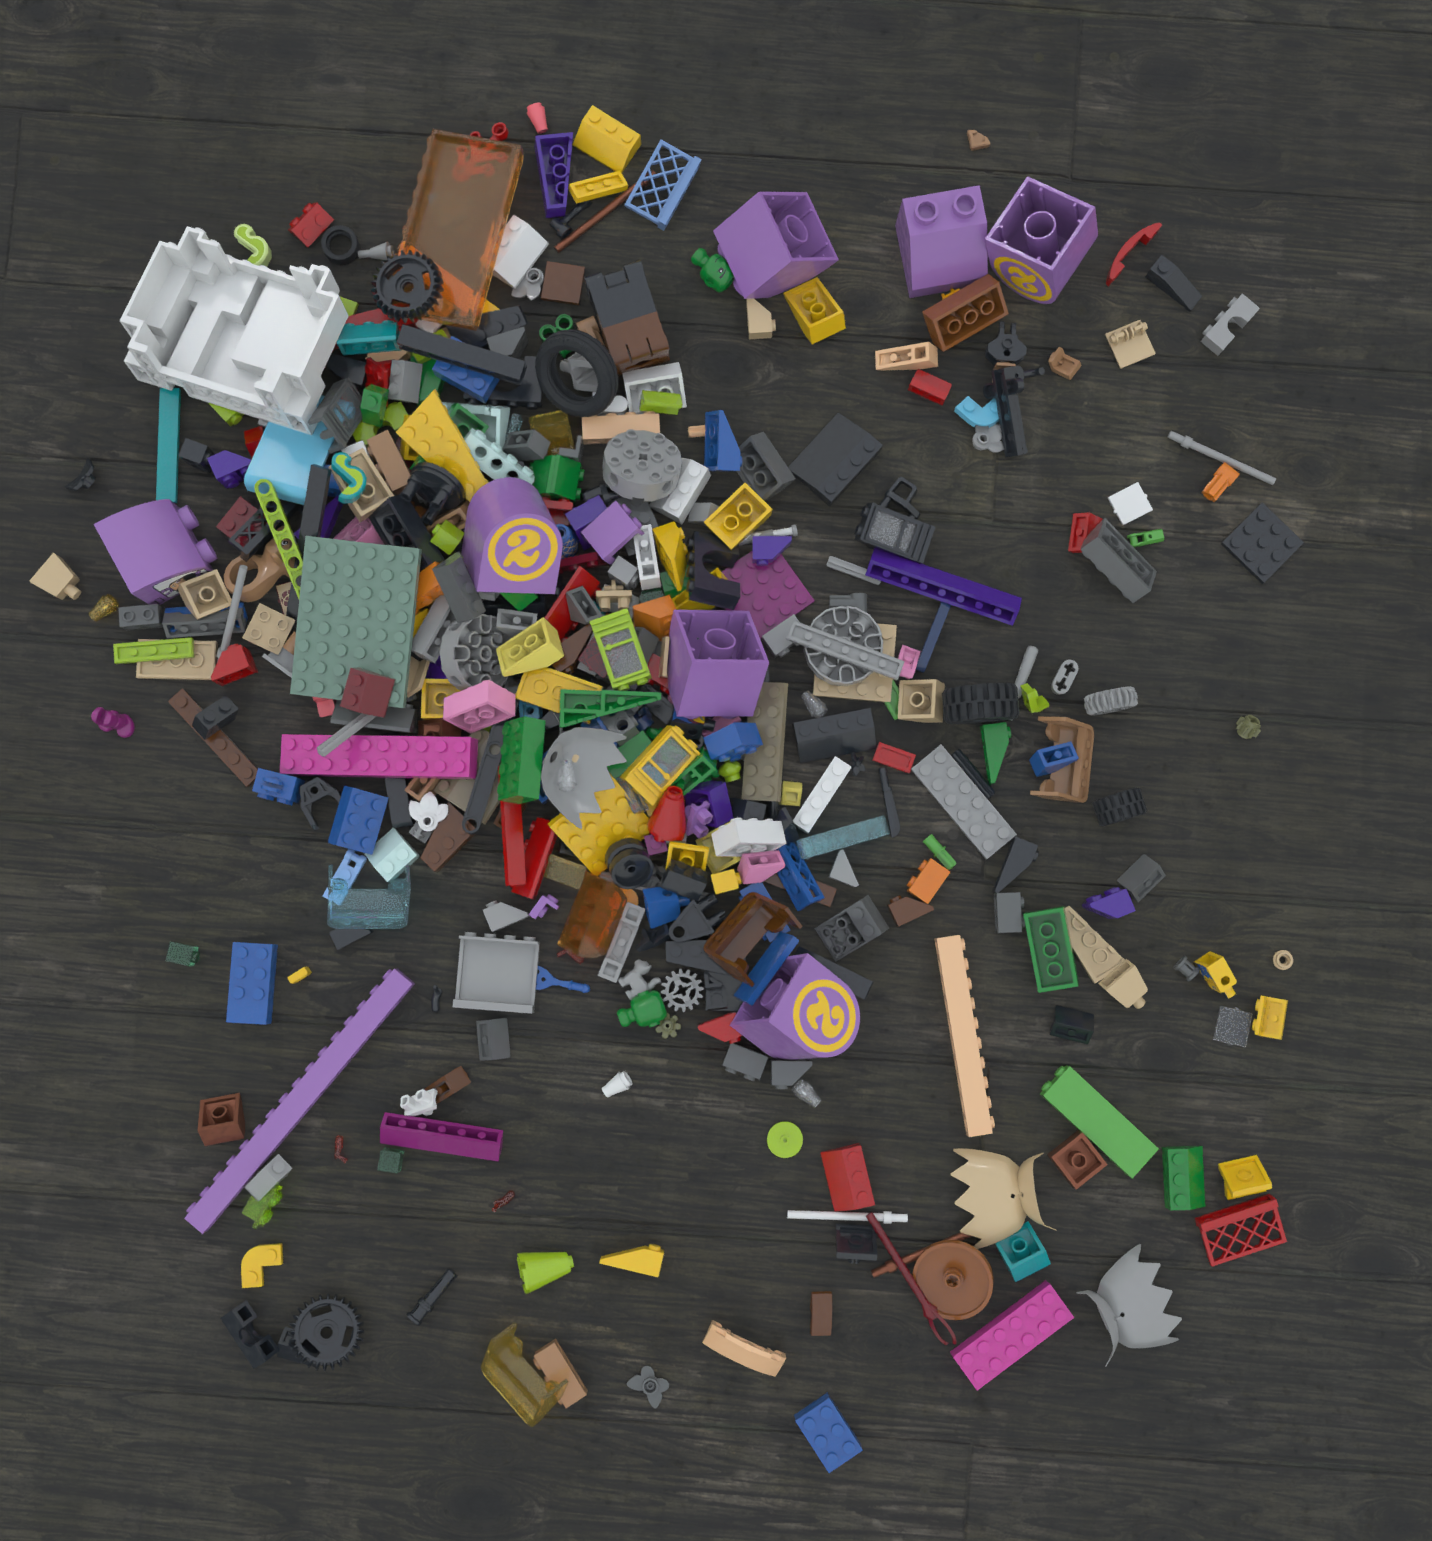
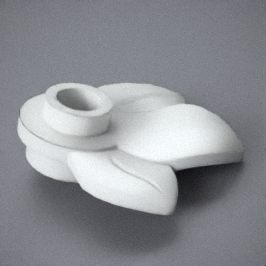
[409,792,448,832]

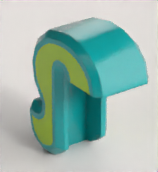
[331,452,367,504]

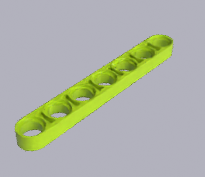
[254,479,303,599]

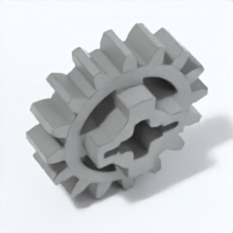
[661,969,704,1012]

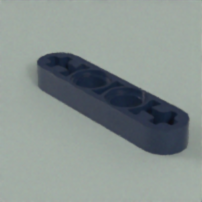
[915,601,951,673]

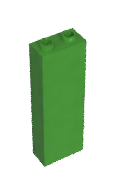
[1040,1065,1159,1178]

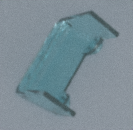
[327,865,411,929]

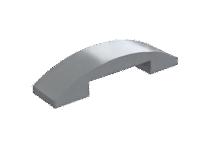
[598,902,645,983]

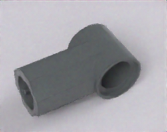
[829,593,867,613]

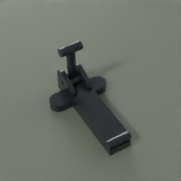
[983,366,1045,457]

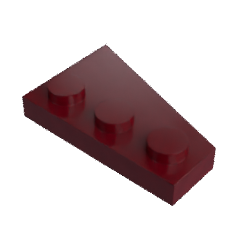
[558,552,609,575]

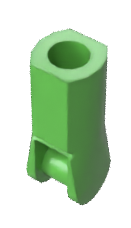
[1127,529,1164,548]

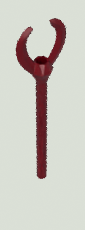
[866,1212,957,1346]

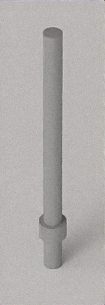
[1167,431,1276,485]
[217,565,248,662]

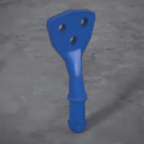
[536,966,590,993]

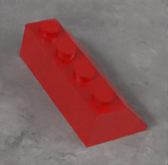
[545,566,602,643]
[510,817,558,900]

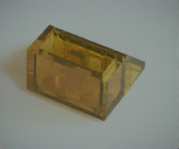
[529,410,575,456]

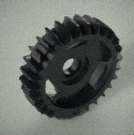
[371,250,444,323]
[288,1293,365,1372]

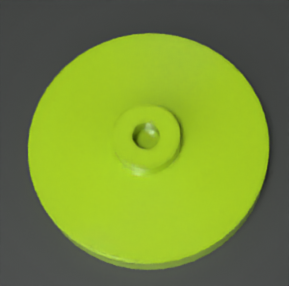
[767,1121,803,1158]

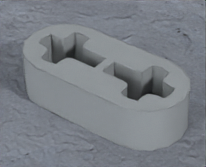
[1051,660,1078,695]

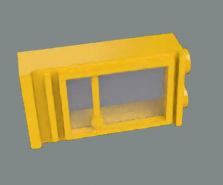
[619,725,701,806]

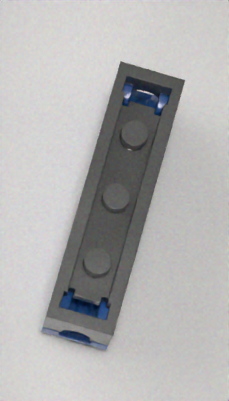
[162,602,248,638]

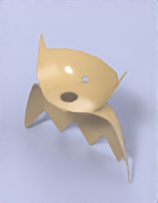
[951,1148,1057,1249]

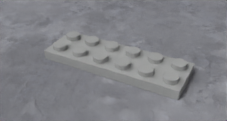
[911,744,1017,859]

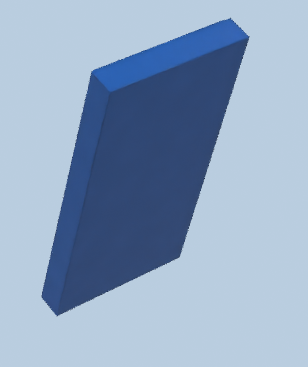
[733,931,799,1006]

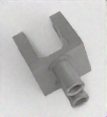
[560,352,598,392]

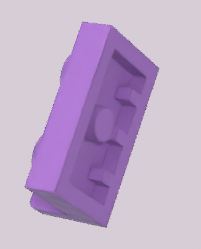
[529,894,560,919]

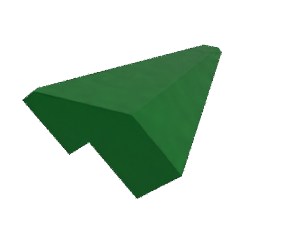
[559,689,661,728]

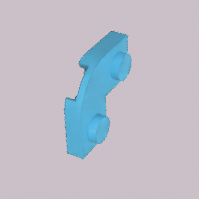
[954,396,999,428]

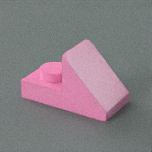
[897,645,921,679]

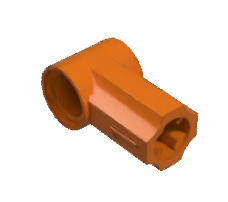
[1202,462,1240,502]

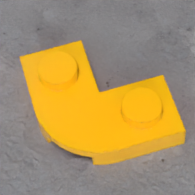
[241,1243,283,1288]

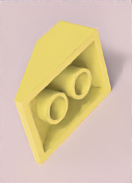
[496,617,564,677]

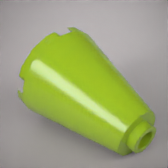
[517,1252,574,1294]

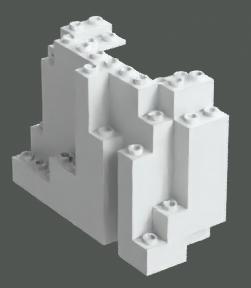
[120,226,348,435]

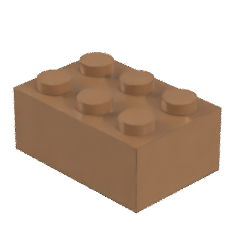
[366,430,410,496]

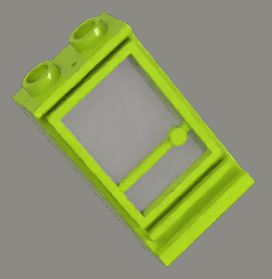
[590,608,652,691]

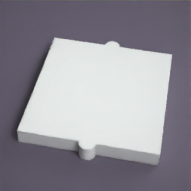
[1108,482,1153,526]

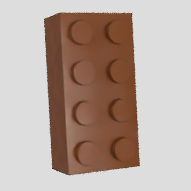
[922,274,1009,352]

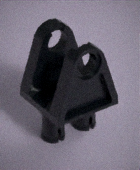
[669,892,728,942]

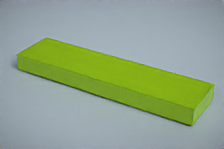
[113,637,195,664]

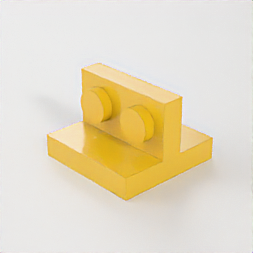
[1218,1155,1272,1200]

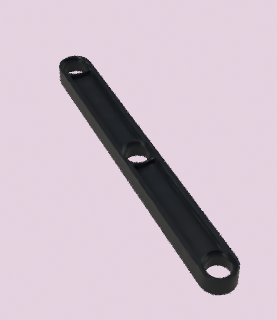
[462,675,521,835]

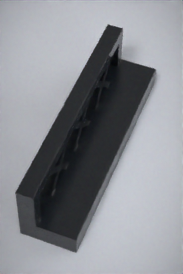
[228,501,299,562]

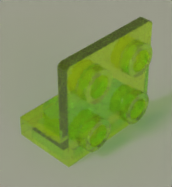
[242,1185,283,1229]

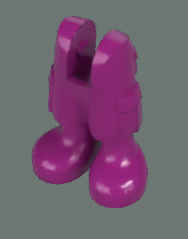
[91,707,135,738]

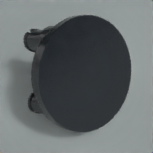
[400,462,466,526]

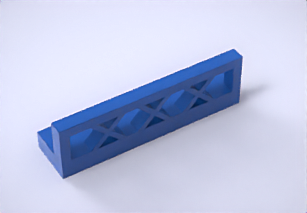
[774,842,825,911]

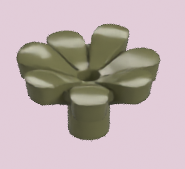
[655,1013,681,1039]

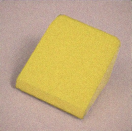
[781,781,802,806]

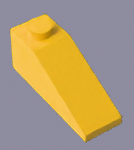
[600,1244,664,1277]

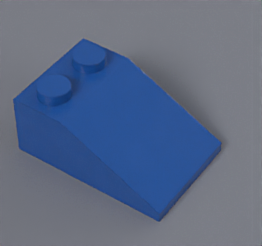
[704,410,742,472]

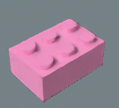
[443,680,516,734]

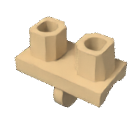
[596,580,632,612]

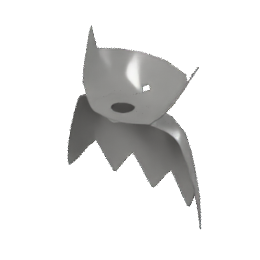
[541,714,627,829]
[1077,1244,1182,1367]

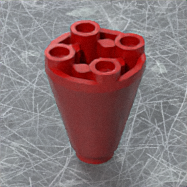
[647,786,687,842]

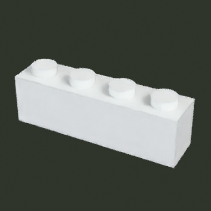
[793,756,851,834]

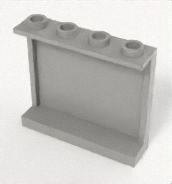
[453,932,540,1014]

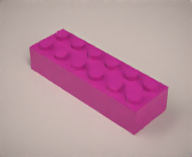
[950,1280,1074,1390]

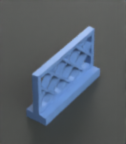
[624,140,701,231]

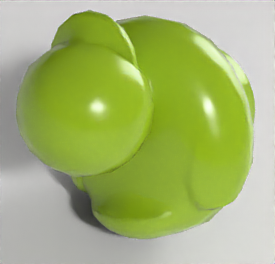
[718,760,741,782]

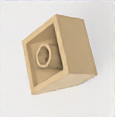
[178,569,232,620]
[898,679,945,723]

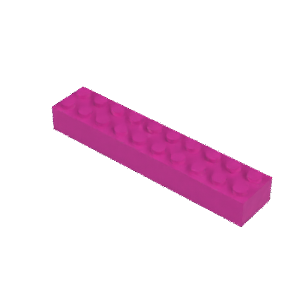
[280,734,478,779]

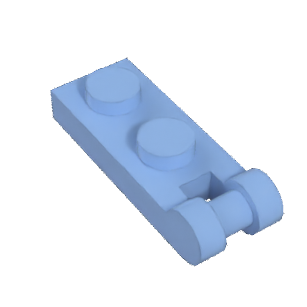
[322,849,367,906]

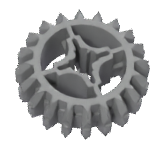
[1084,686,1138,715]

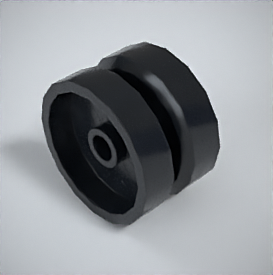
[605,838,654,889]

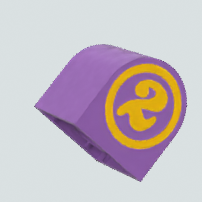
[985,176,1098,304]
[461,477,563,594]
[730,953,860,1060]

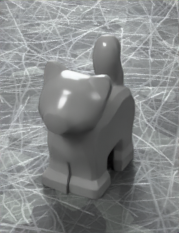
[618,959,661,1000]

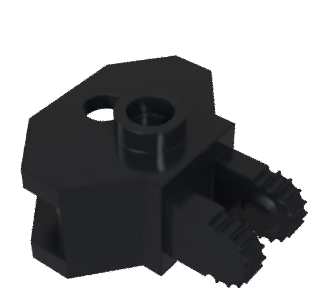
[985,321,1027,365]

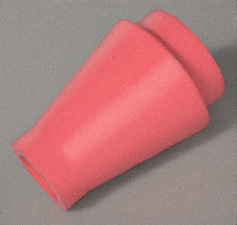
[527,103,548,134]

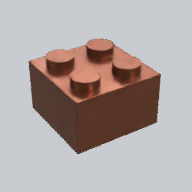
[1047,1130,1108,1189]

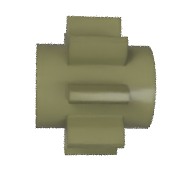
[1236,715,1261,739]

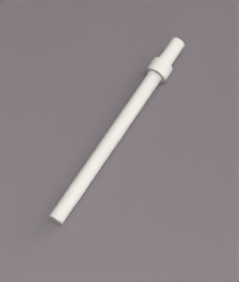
[787,1210,908,1224]

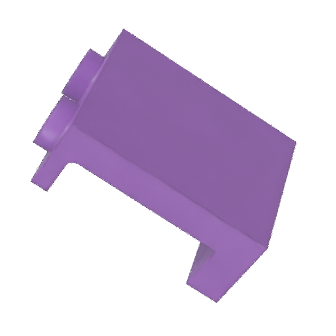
[581,501,644,565]

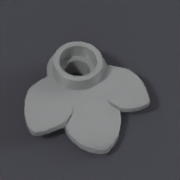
[511,268,544,301]
[972,424,1004,453]

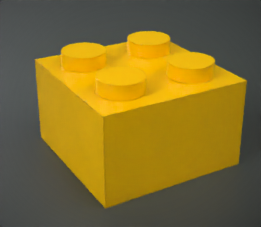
[421,679,460,720]

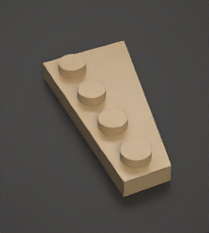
[1065,906,1125,983]

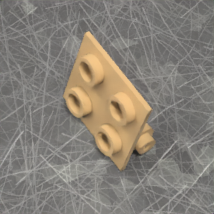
[1105,320,1156,369]
[242,603,296,655]

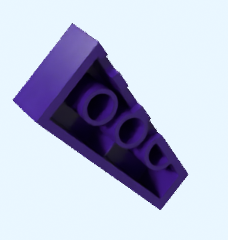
[534,132,573,218]

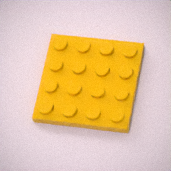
[548,773,650,877]

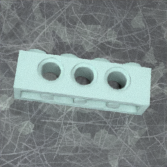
[464,428,535,485]

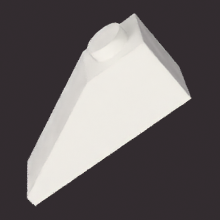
[633,524,661,590]

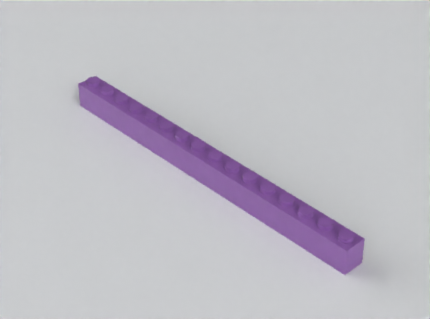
[184,968,415,1234]

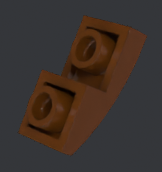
[810,1291,832,1336]

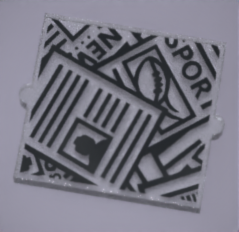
[1213,1006,1253,1047]

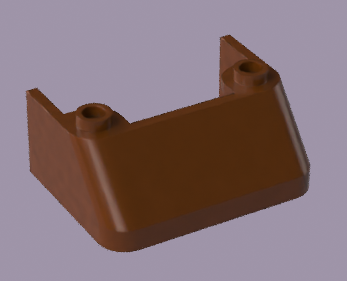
[703,892,802,987]

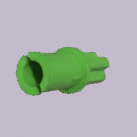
[923,834,956,870]

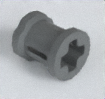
[1173,955,1200,982]

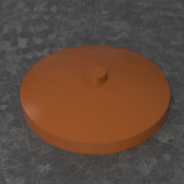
[912,1240,994,1320]

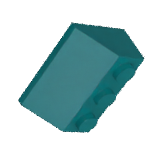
[337,320,401,355]

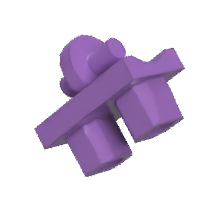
[685,801,713,839]

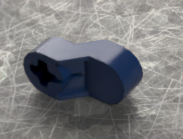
[633,707,654,732]

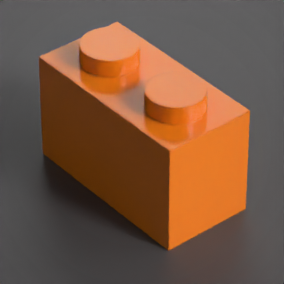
[907,858,950,904]

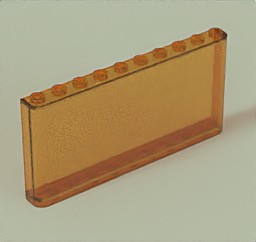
[392,129,523,331]

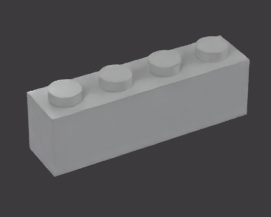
[411,595,456,663]

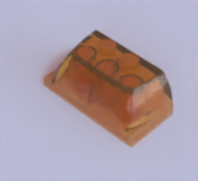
[557,871,627,958]

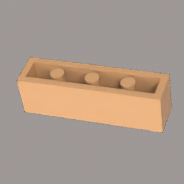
[582,411,660,444]

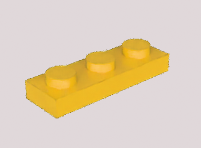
[568,171,628,204]

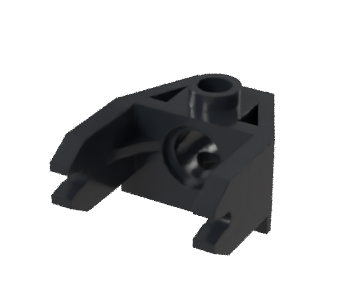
[300,777,341,831]

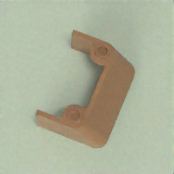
[1030,717,1094,803]

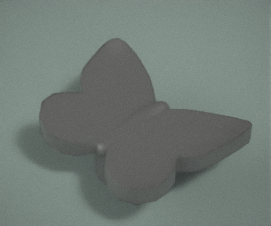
[627,1365,669,1408]

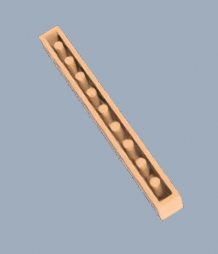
[934,935,995,1137]

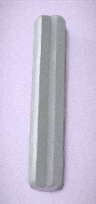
[827,556,881,585]

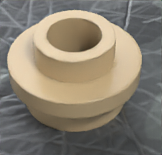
[1273,950,1293,970]

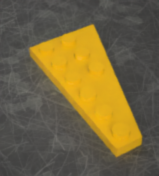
[396,389,489,502]

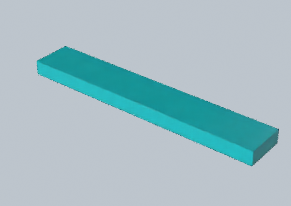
[156,388,181,503]

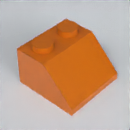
[632,595,676,641]

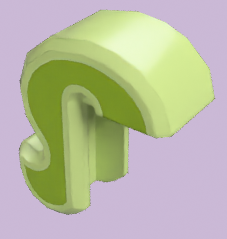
[234,224,272,267]

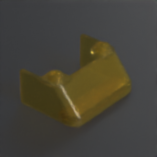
[481,1322,569,1427]

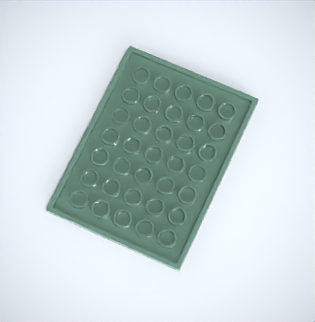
[290,536,422,708]

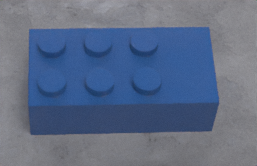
[226,942,278,1025]

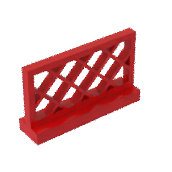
[1195,1193,1287,1266]

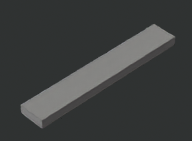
[786,620,905,680]

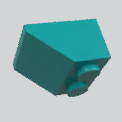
[995,1221,1051,1282]

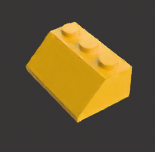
[573,105,641,173]

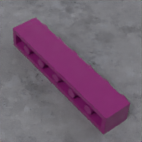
[380,1112,503,1161]

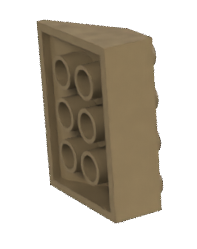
[433,729,501,824]

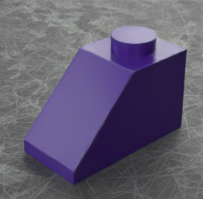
[752,536,792,566]

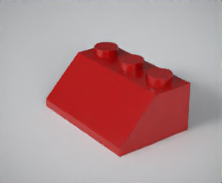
[820,1143,875,1212]

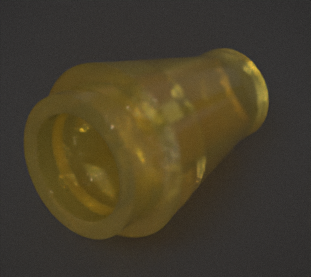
[88,594,119,622]

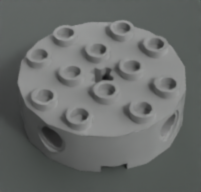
[602,429,682,501]
[804,606,883,686]
[440,614,512,691]

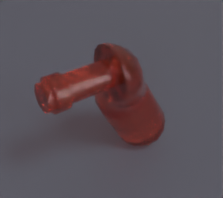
[557,947,584,964]
[334,1136,348,1163]
[492,1190,515,1212]

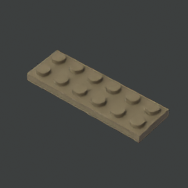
[742,682,788,802]

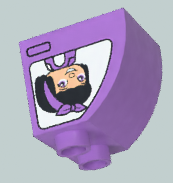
[94,499,218,605]

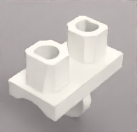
[400,1089,438,1117]

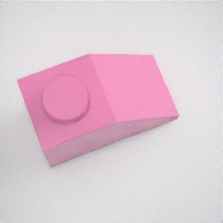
[737,850,785,884]

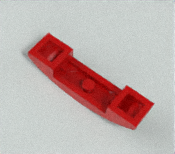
[1106,222,1162,287]

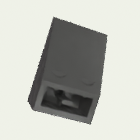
[814,895,889,962]

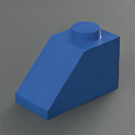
[1029,741,1079,777]

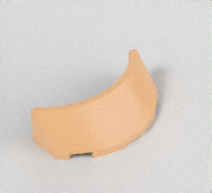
[702,1320,786,1377]

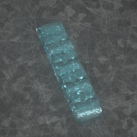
[796,815,890,860]

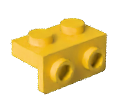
[1252,995,1288,1040]

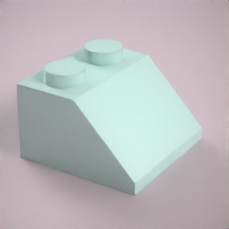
[365,828,420,883]

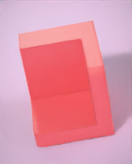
[313,697,337,718]

